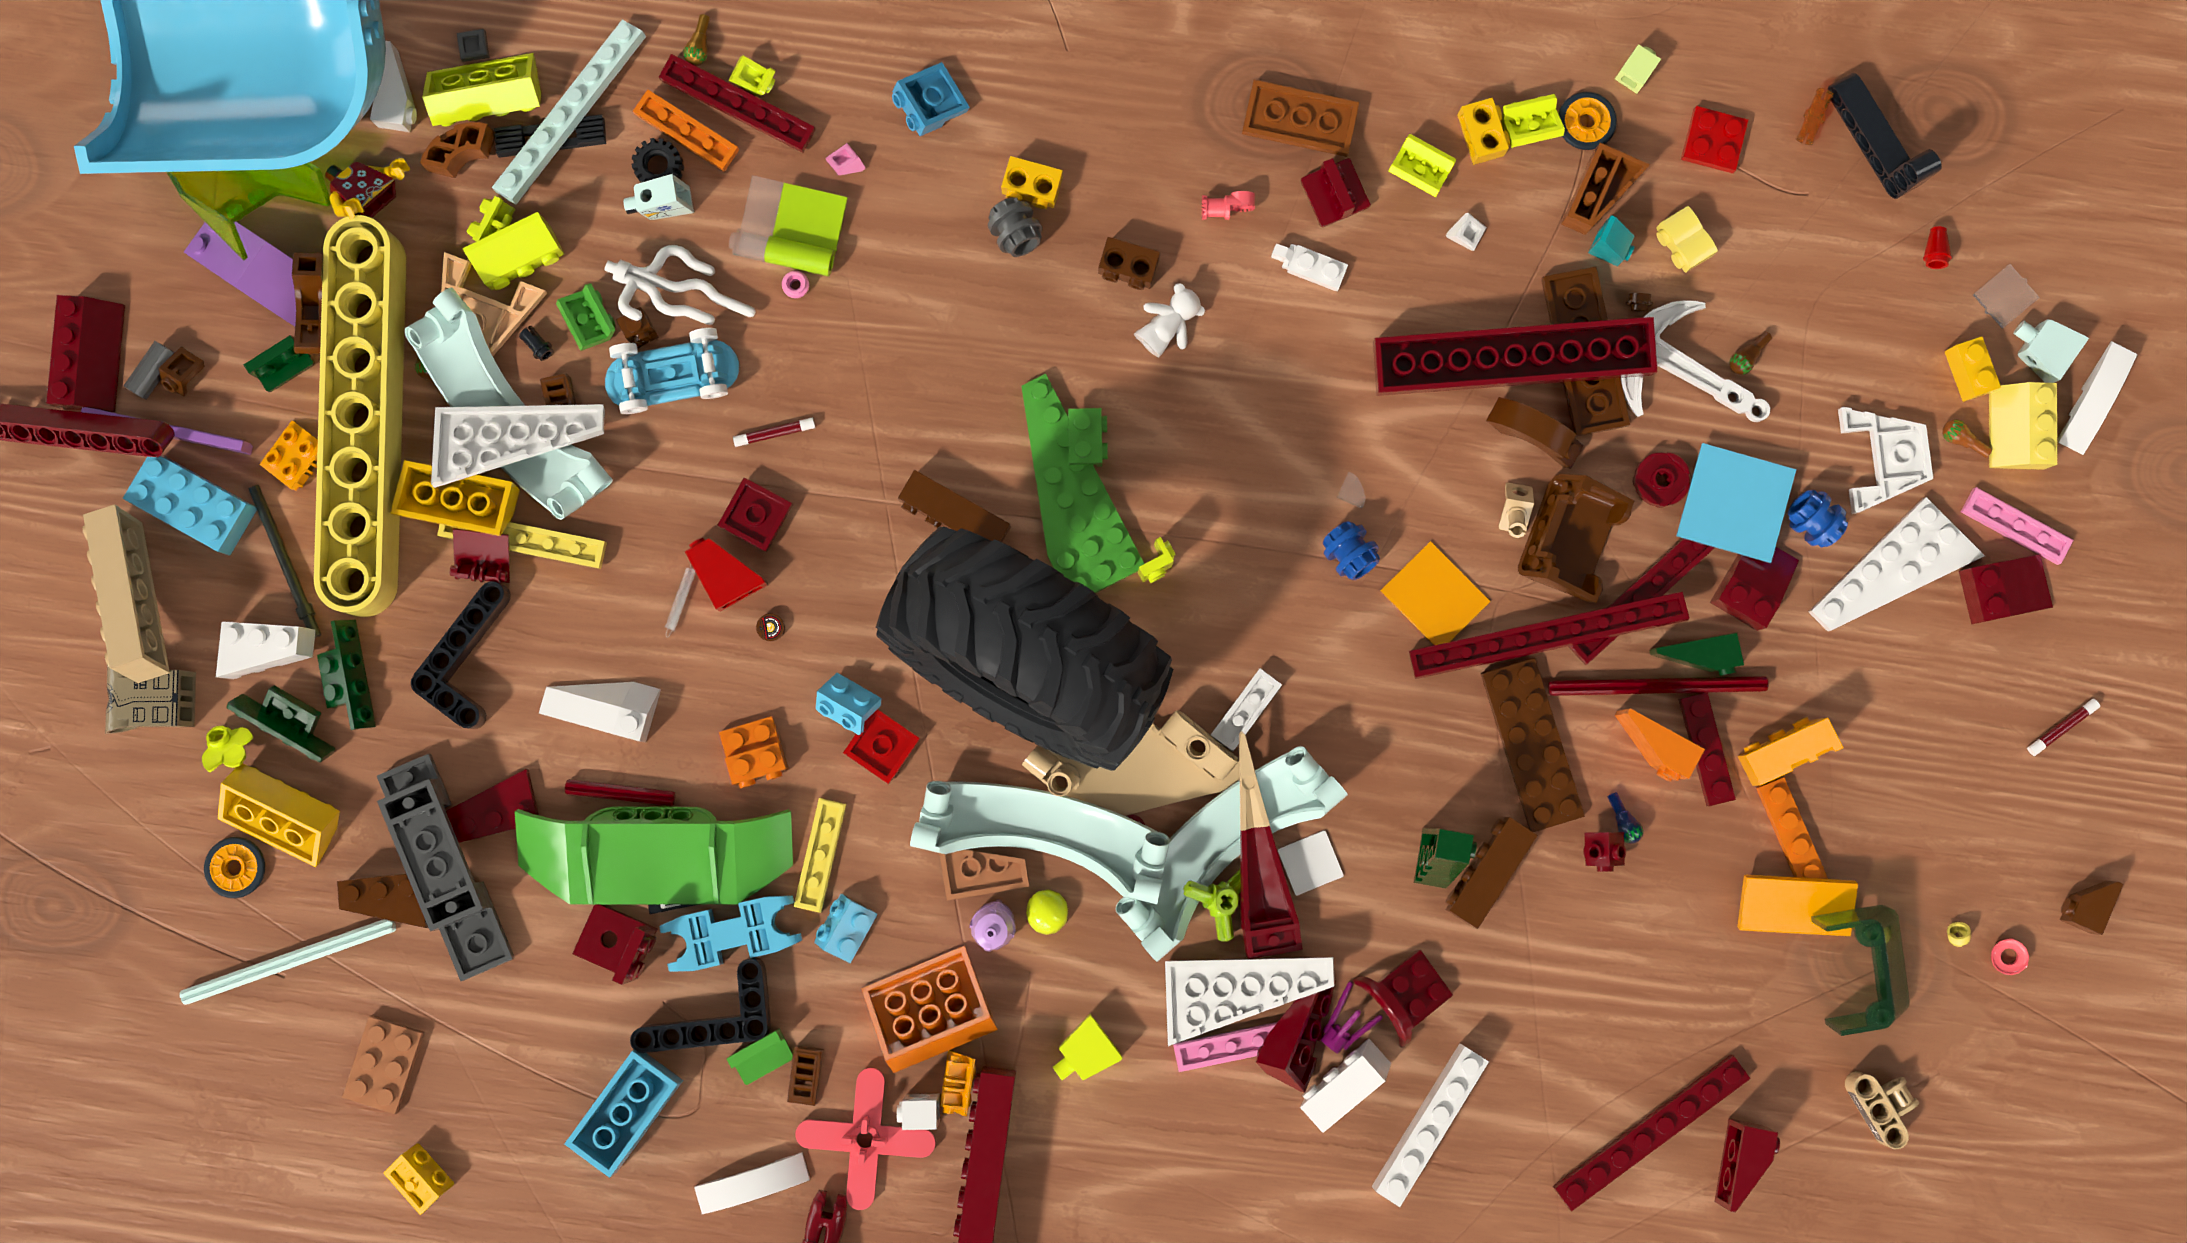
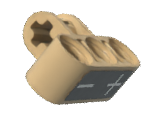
[1845,1071,1919,1149]

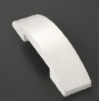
[694,1152,810,1214]

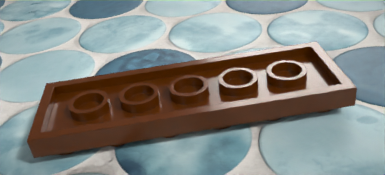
[1541,266,1630,437]
[1481,658,1585,832]

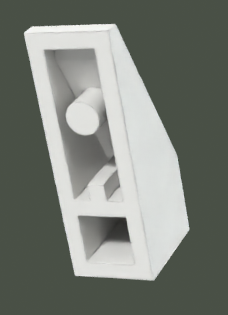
[370,41,417,132]

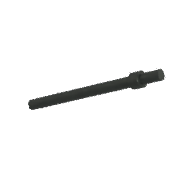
[248,485,321,638]

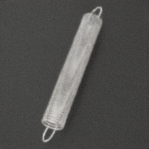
[665,566,696,637]

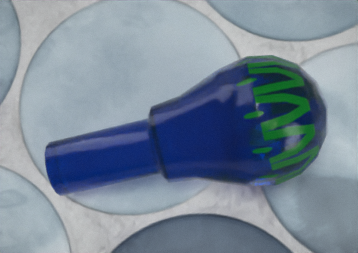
[1607,792,1644,844]

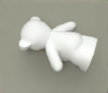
[1134,283,1205,357]

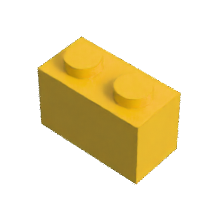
[1944,337,2001,402]

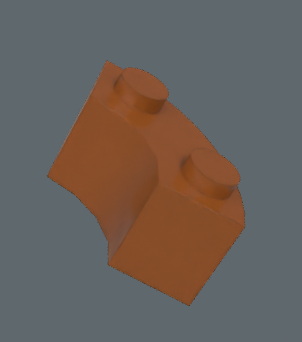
[420,122,495,178]

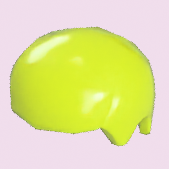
[1026,889,1068,935]

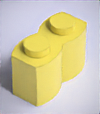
[1656,206,1718,273]

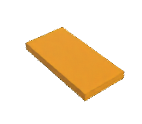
[1737,874,1858,936]

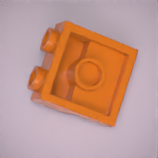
[719,716,788,789]

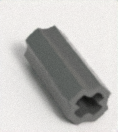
[124,341,175,400]

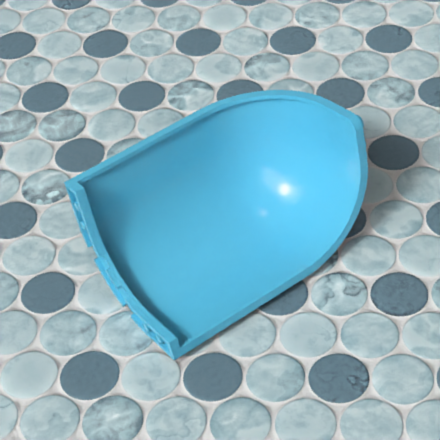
[74,0,386,174]

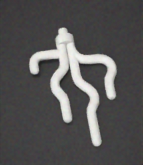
[605,245,756,325]

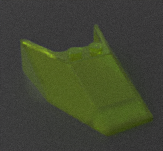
[166,162,331,261]

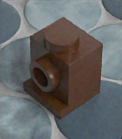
[616,307,659,349]

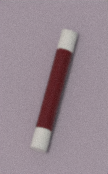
[733,417,816,447]
[2027,699,2100,756]

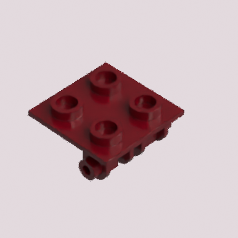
[450,528,510,584]

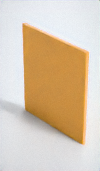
[1380,541,1491,645]

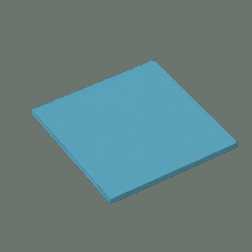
[1676,443,1796,563]

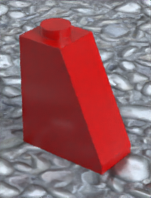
[684,538,768,612]

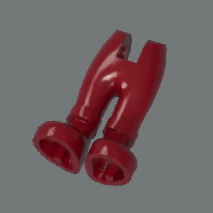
[802,1190,847,1243]

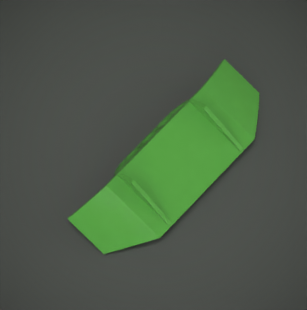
[515,807,793,904]

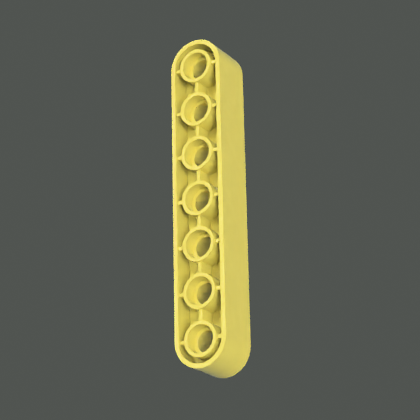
[314,215,406,617]

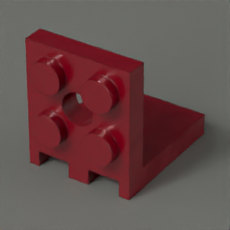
[572,904,658,985]

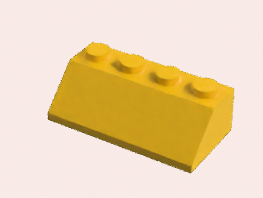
[390,460,520,536]
[218,763,340,867]

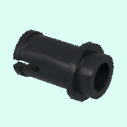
[519,326,553,361]

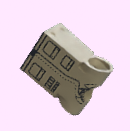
[105,665,196,734]

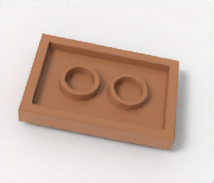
[342,1015,425,1114]

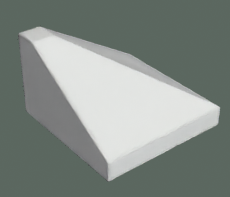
[1446,213,1487,251]

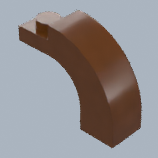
[292,252,323,354]
[1486,397,1584,469]

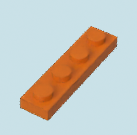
[633,89,739,172]
[1756,777,1828,879]

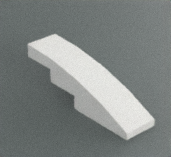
[2057,341,2137,455]

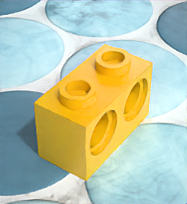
[1457,97,1510,165]
[1001,156,1063,209]

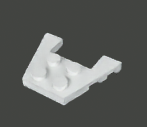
[1838,407,1933,514]

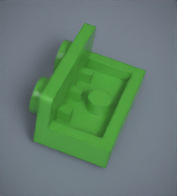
[556,283,615,351]
[1068,408,1108,467]

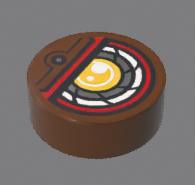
[756,614,785,641]

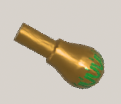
[683,14,710,66]

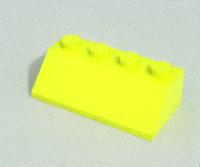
[422,53,541,126]

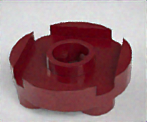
[1632,452,1690,508]

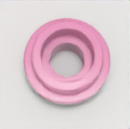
[782,271,809,298]

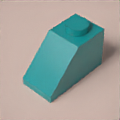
[1588,215,1635,267]

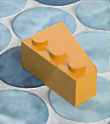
[1737,717,1843,786]

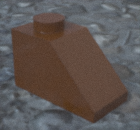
[2060,881,2123,935]

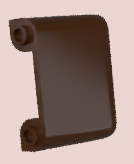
[1518,474,1635,603]

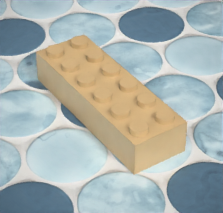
[83,505,170,683]

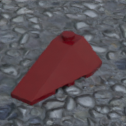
[1256,980,1336,1093]

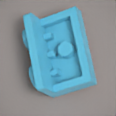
[816,673,882,735]
[814,894,878,963]

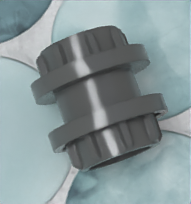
[988,198,1042,257]

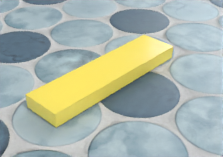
[794,798,847,913]

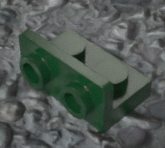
[243,335,315,392]

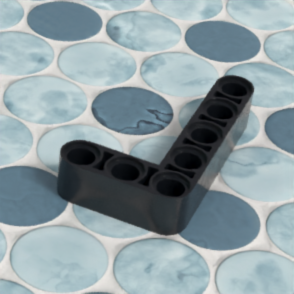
[1827,73,1942,199]
[411,581,511,729]
[630,957,771,1053]

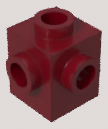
[1583,832,1626,872]

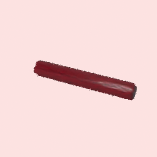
[565,779,675,806]

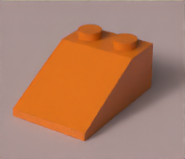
[1615,708,1705,782]

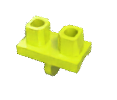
[467,196,515,242]

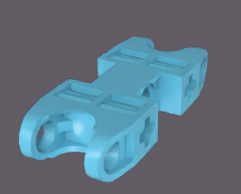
[659,896,802,972]

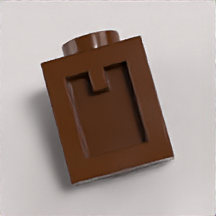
[159,347,205,396]

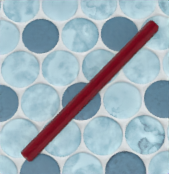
[1548,676,1769,696]

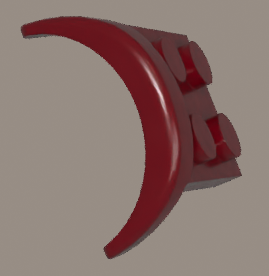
[1353,950,1453,1048]

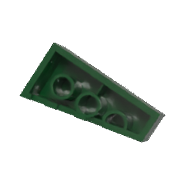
[1413,828,1477,889]

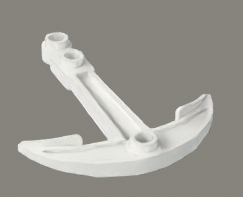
[1621,300,1770,422]

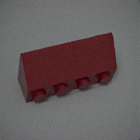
[46,295,125,412]

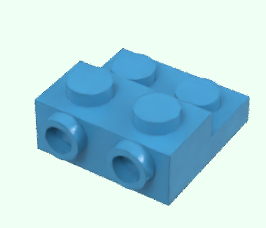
[892,62,970,136]

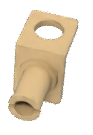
[1499,483,1534,538]

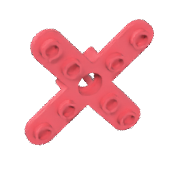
[795,1067,936,1210]

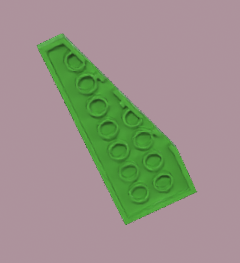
[1021,374,1144,593]

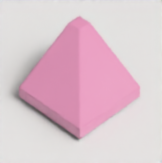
[825,143,866,175]

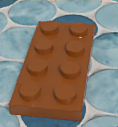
[1242,80,1359,157]

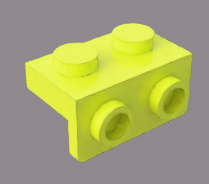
[1502,94,1565,148]
[1389,134,1456,197]
[1138,537,1175,583]

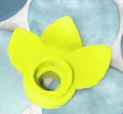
[202,726,253,772]

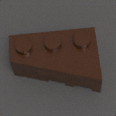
[337,874,428,928]

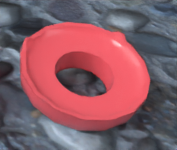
[1991,938,2029,975]

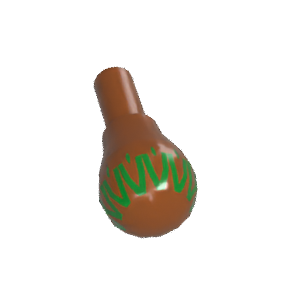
[1942,419,1992,458]

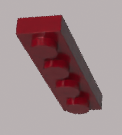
[1678,692,1736,806]

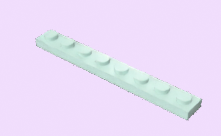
[492,20,646,204]

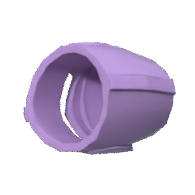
[969,899,1016,952]

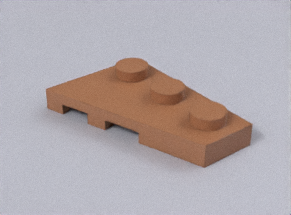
[939,850,1030,901]

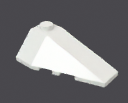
[539,682,661,742]

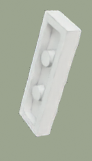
[1211,669,1282,752]

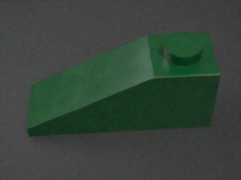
[1649,633,1744,675]

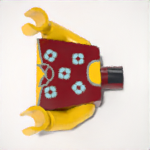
[325,158,410,220]

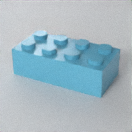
[122,455,257,555]
[564,1050,683,1178]

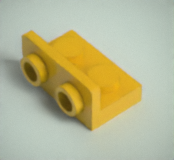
[384,1143,454,1215]

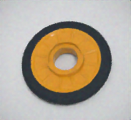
[1558,92,1617,150]
[204,837,265,898]

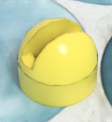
[1947,922,1971,947]

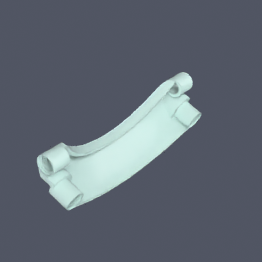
[405,288,613,520]
[1116,746,1348,962]
[910,781,1170,904]

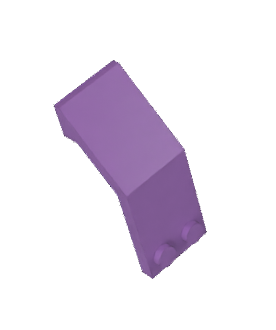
[184,208,296,326]

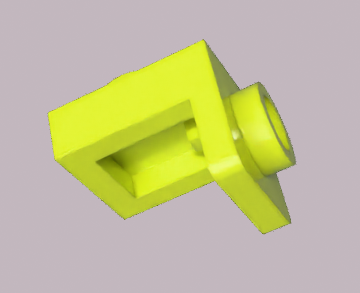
[729,55,776,97]

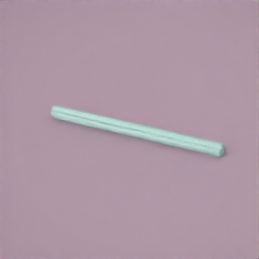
[180,919,396,1005]

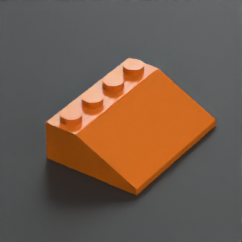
[861,946,998,1073]

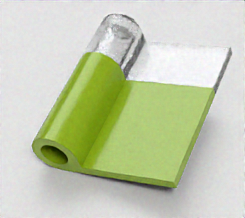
[729,175,848,277]

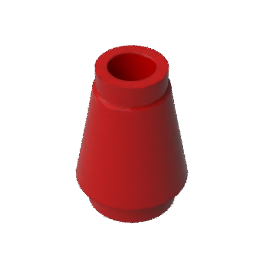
[1923,226,1952,269]

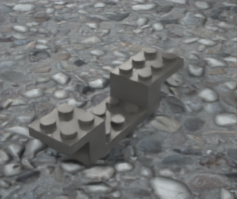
[377,754,515,982]

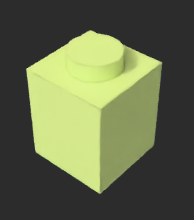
[1615,44,1661,94]

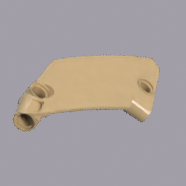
[1022,710,1240,816]

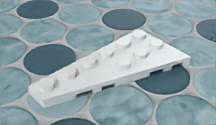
[431,404,605,488]
[1808,497,1985,631]
[1165,957,1335,1046]

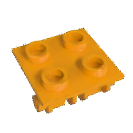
[259,420,318,491]
[940,1050,976,1116]

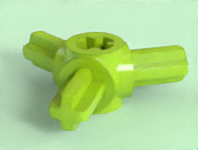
[1183,869,1241,941]

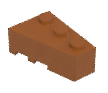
[1561,143,1650,235]

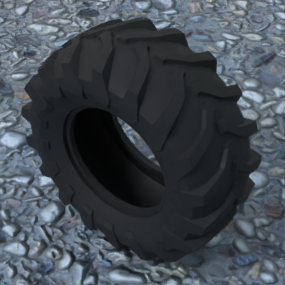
[876,527,1174,771]

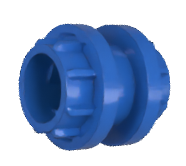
[1788,490,1848,547]
[1323,521,1380,580]

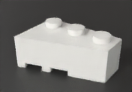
[216,622,315,679]
[1300,1038,1391,1133]

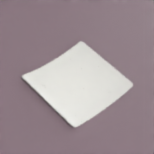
[1278,831,1344,896]

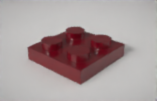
[717,478,793,552]

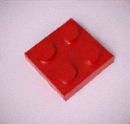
[1681,106,1749,173]
[843,709,920,784]

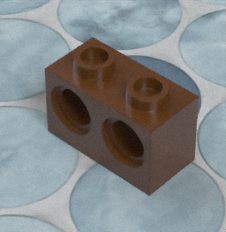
[1098,237,1160,290]

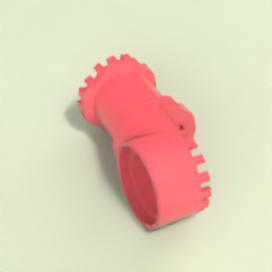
[1202,191,1255,220]

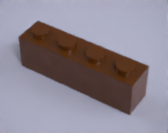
[898,470,1011,542]
[1445,817,1538,929]

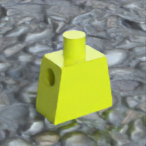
[1053,1013,1123,1081]

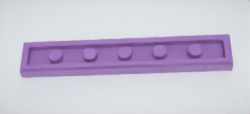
[81,407,253,455]

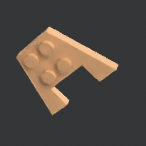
[441,252,547,356]

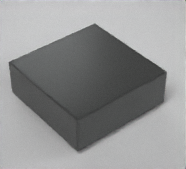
[457,29,490,62]

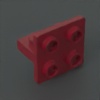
[1301,158,1371,227]

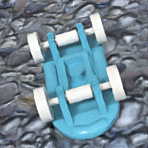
[605,328,739,414]

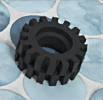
[631,138,684,183]

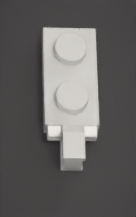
[1271,244,1348,292]

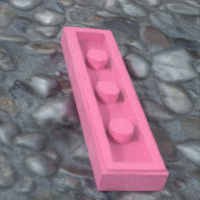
[1961,487,2073,565]
[1173,1022,1278,1072]

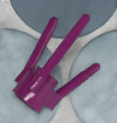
[1321,981,1383,1054]

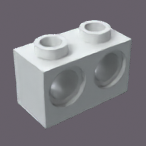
[897,1093,940,1130]

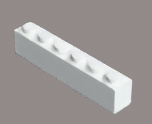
[1372,1043,1489,1207]

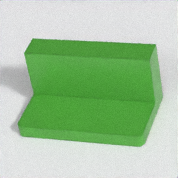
[726,1028,793,1085]

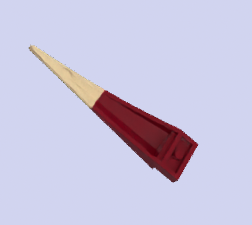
[1239,731,1303,959]

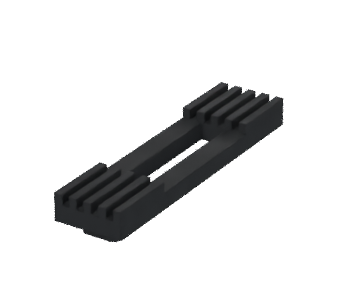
[494,115,607,158]

